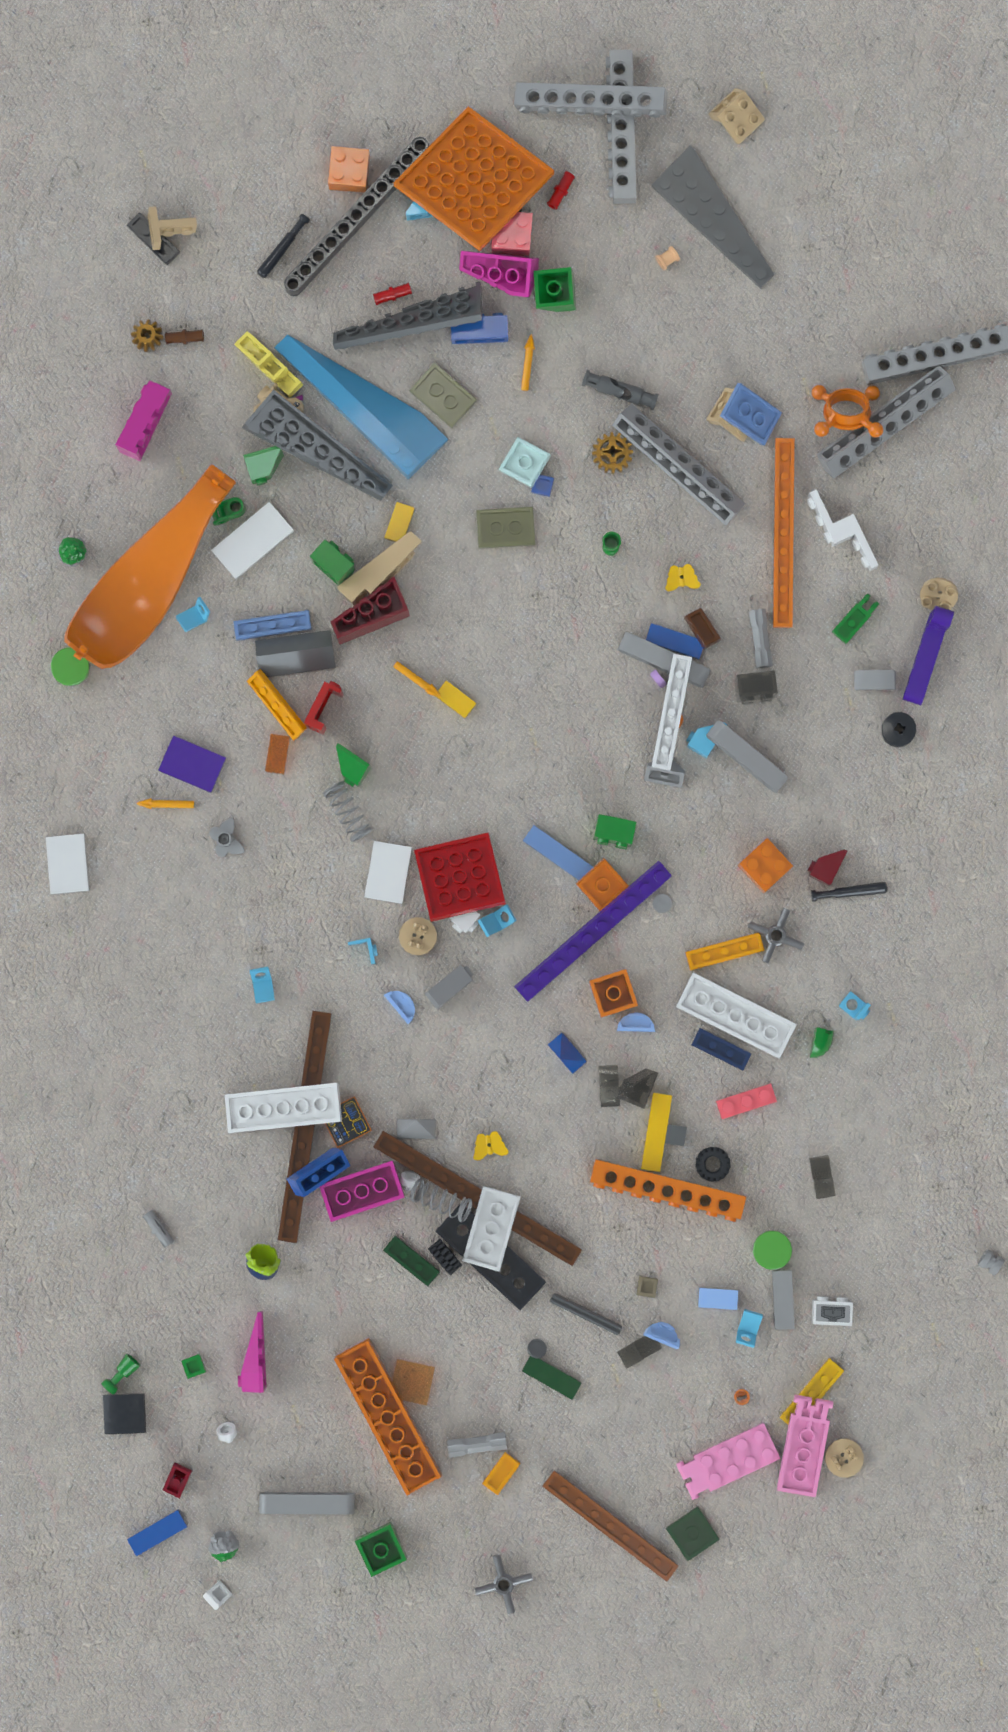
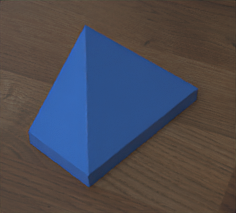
[548,1033,587,1074]

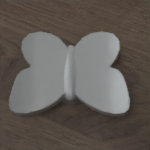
[209,818,245,857]

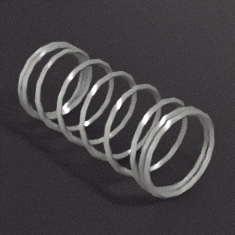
[323,781,372,842]
[410,1178,472,1222]

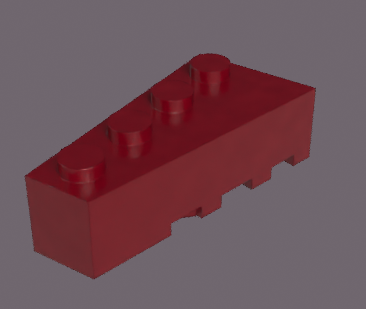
[331,577,410,645]

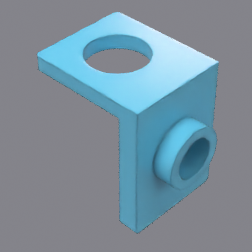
[176,597,210,632]
[478,904,517,937]
[348,938,378,965]
[249,967,275,1004]
[839,991,871,1021]
[736,1309,763,1348]

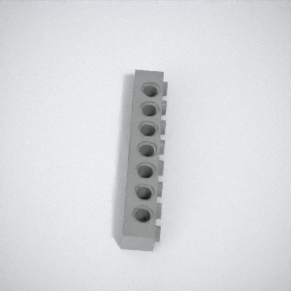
[606,50,636,204]
[514,82,668,118]
[862,324,1008,385]
[816,366,956,479]
[612,404,745,525]

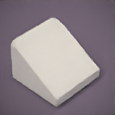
[203,1580,233,1610]

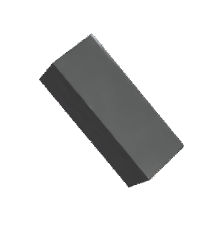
[255,630,336,678]

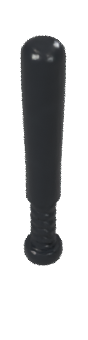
[257,214,310,278]
[811,882,888,902]

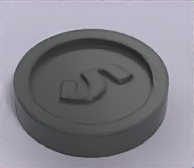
[527,1339,547,1359]

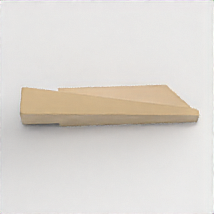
[337,532,422,606]

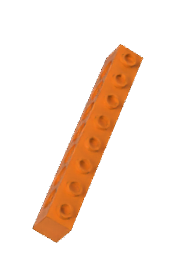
[590,1159,746,1222]

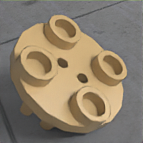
[920,577,958,610]
[399,917,437,955]
[825,1438,864,1478]

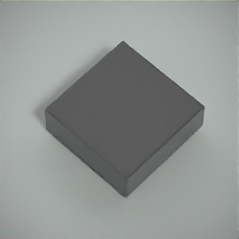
[665,1124,687,1146]

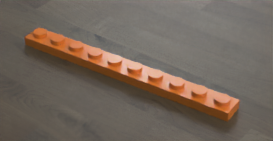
[773,438,795,628]

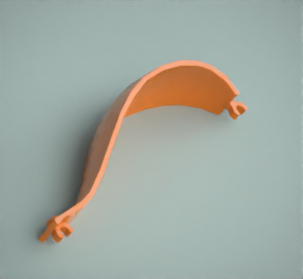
[64,464,236,669]

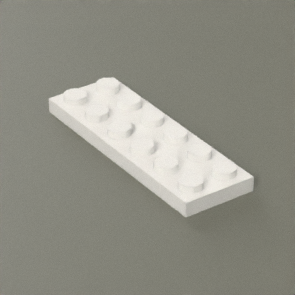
[676,973,797,1059]
[225,1083,342,1133]

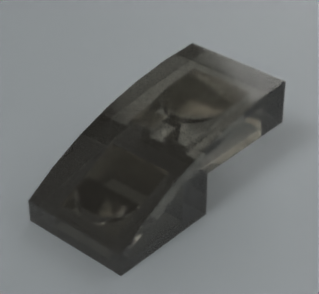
[598,1065,620,1107]
[809,1155,836,1199]
[617,1336,662,1369]

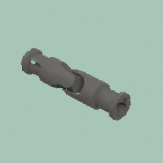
[582,369,659,410]

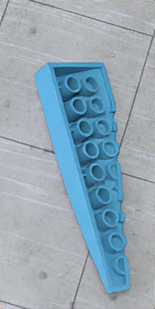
[274,335,448,480]

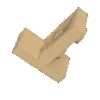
[147,206,197,250]

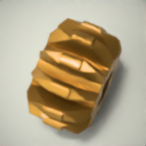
[131,319,164,352]

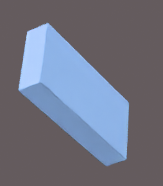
[698,1288,738,1310]

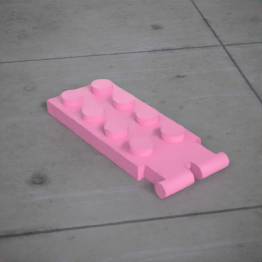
[777,1395,833,1497]
[676,1423,780,1500]

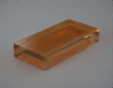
[265,734,290,775]

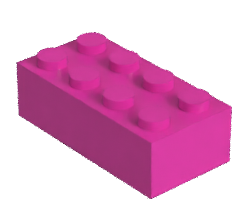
[319,1160,405,1222]

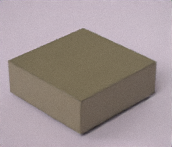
[636,1276,658,1298]

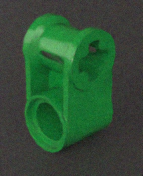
[212,497,246,526]

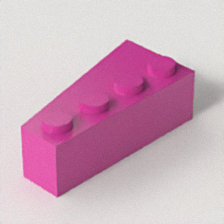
[115,380,172,462]

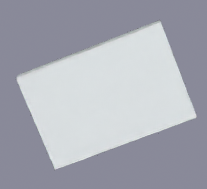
[46,834,89,895]
[364,841,412,904]

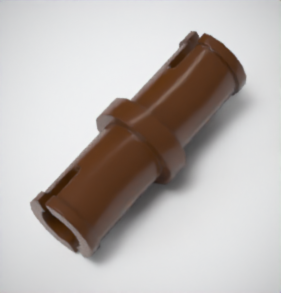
[165,329,204,345]

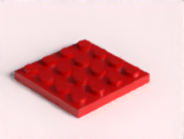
[414,832,506,922]

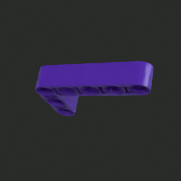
[902,606,954,706]

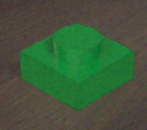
[181,1354,207,1379]

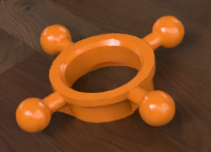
[811,385,884,438]

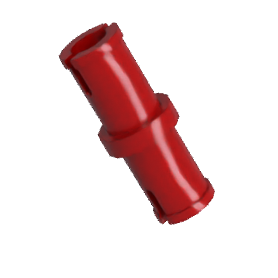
[547,171,575,210]
[373,282,412,305]

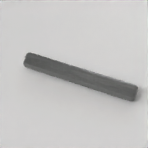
[550,1293,622,1335]

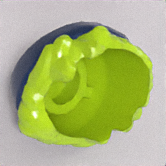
[245,1244,281,1280]

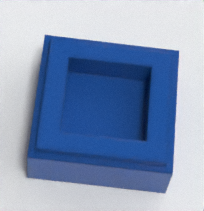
[531,474,554,497]

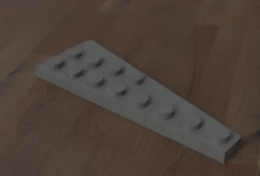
[651,145,774,289]
[333,282,482,350]
[242,390,393,501]

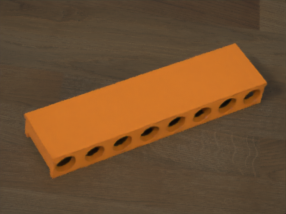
[334,1338,443,1496]

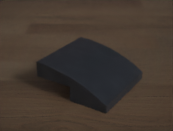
[103,1393,146,1434]

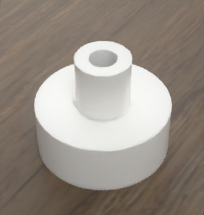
[400,1171,420,1191]
[216,1422,237,1443]

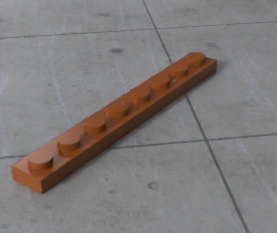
[542,1470,678,1582]

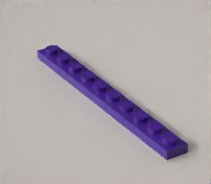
[514,861,672,1002]

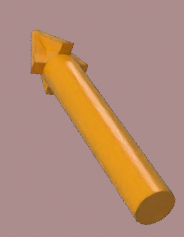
[521,334,535,391]
[393,661,441,697]
[137,798,194,809]

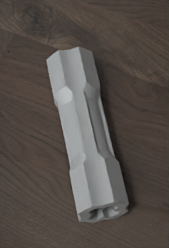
[749,609,773,668]
[447,1432,507,1458]

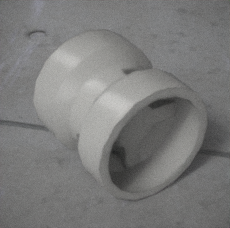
[978,1249,1004,1276]

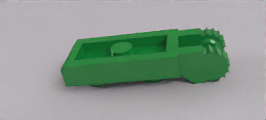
[832,593,879,645]

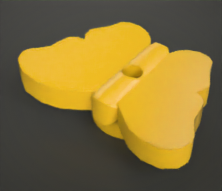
[665,564,701,592]
[473,1131,509,1160]

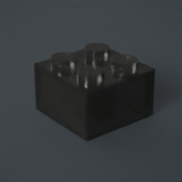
[734,670,778,705]

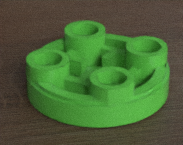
[51,647,90,686]
[753,1231,792,1270]

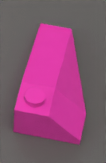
[459,251,539,297]
[238,1311,267,1393]

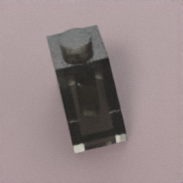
[617,1068,658,1109]

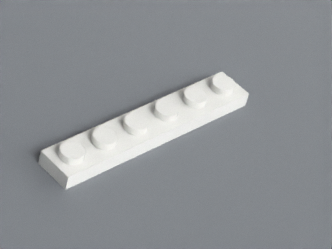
[652,654,692,771]

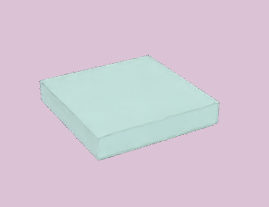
[499,437,551,488]

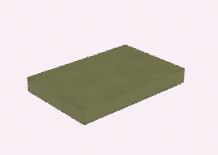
[409,362,477,428]
[476,507,535,549]

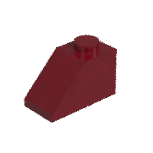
[808,849,848,886]

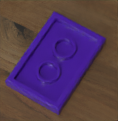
[158,736,226,793]

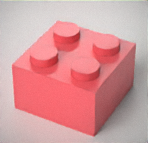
[492,212,533,256]

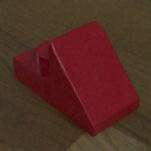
[162,1462,193,1499]

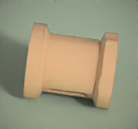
[655,246,680,270]

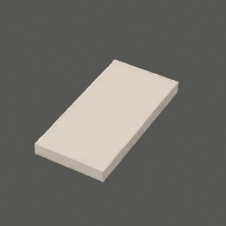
[211,502,294,580]
[462,1186,521,1272]

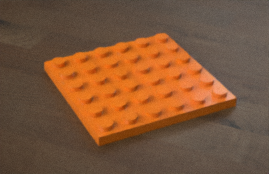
[394,106,554,251]

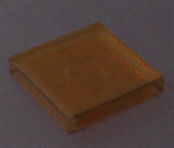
[389,1359,435,1406]

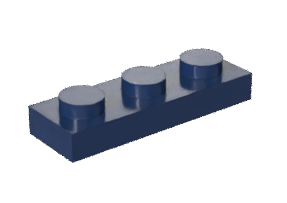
[691,1028,752,1071]

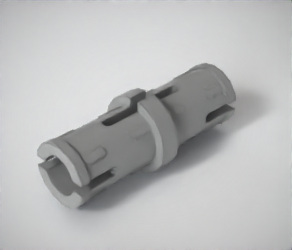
[142,1210,174,1248]

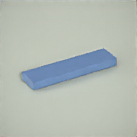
[233,610,312,641]
[523,825,593,880]

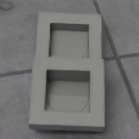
[854,670,896,691]

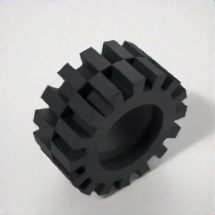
[695,1147,731,1182]
[428,1239,462,1276]

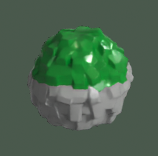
[57,537,88,567]
[208,1530,239,1562]

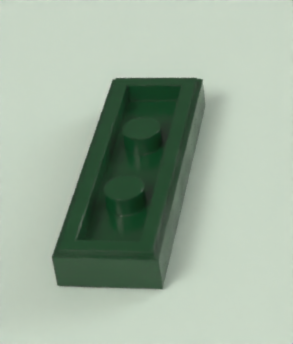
[383,1235,440,1287]
[522,1356,582,1400]

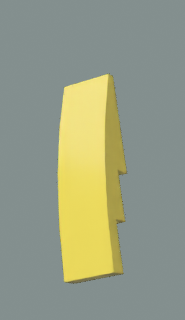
[234,331,303,398]

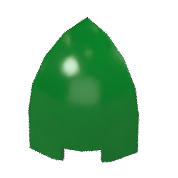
[810,1027,834,1058]

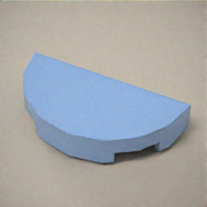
[384,991,415,1025]
[617,1012,655,1032]
[643,1322,680,1349]

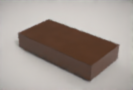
[684,608,721,649]

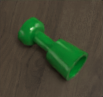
[602,531,621,556]
[101,1353,141,1395]

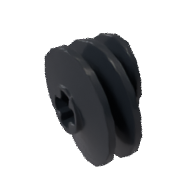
[882,712,916,747]

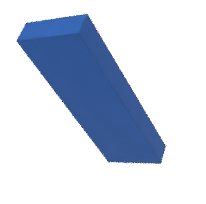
[646,623,703,660]
[127,1510,188,1557]

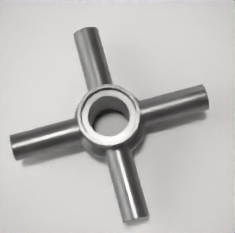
[748,908,804,964]
[475,1554,533,1614]

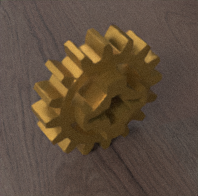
[592,432,633,474]

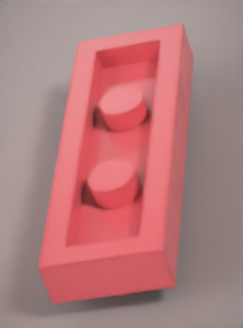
[716,1083,777,1119]

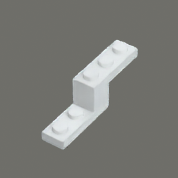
[807,489,878,571]

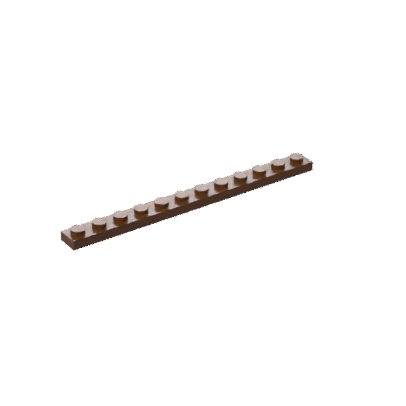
[278,1010,332,1243]
[373,1131,582,1267]

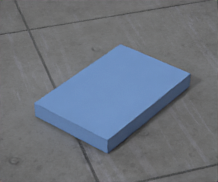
[720,383,782,446]

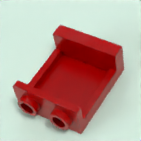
[304,681,344,735]

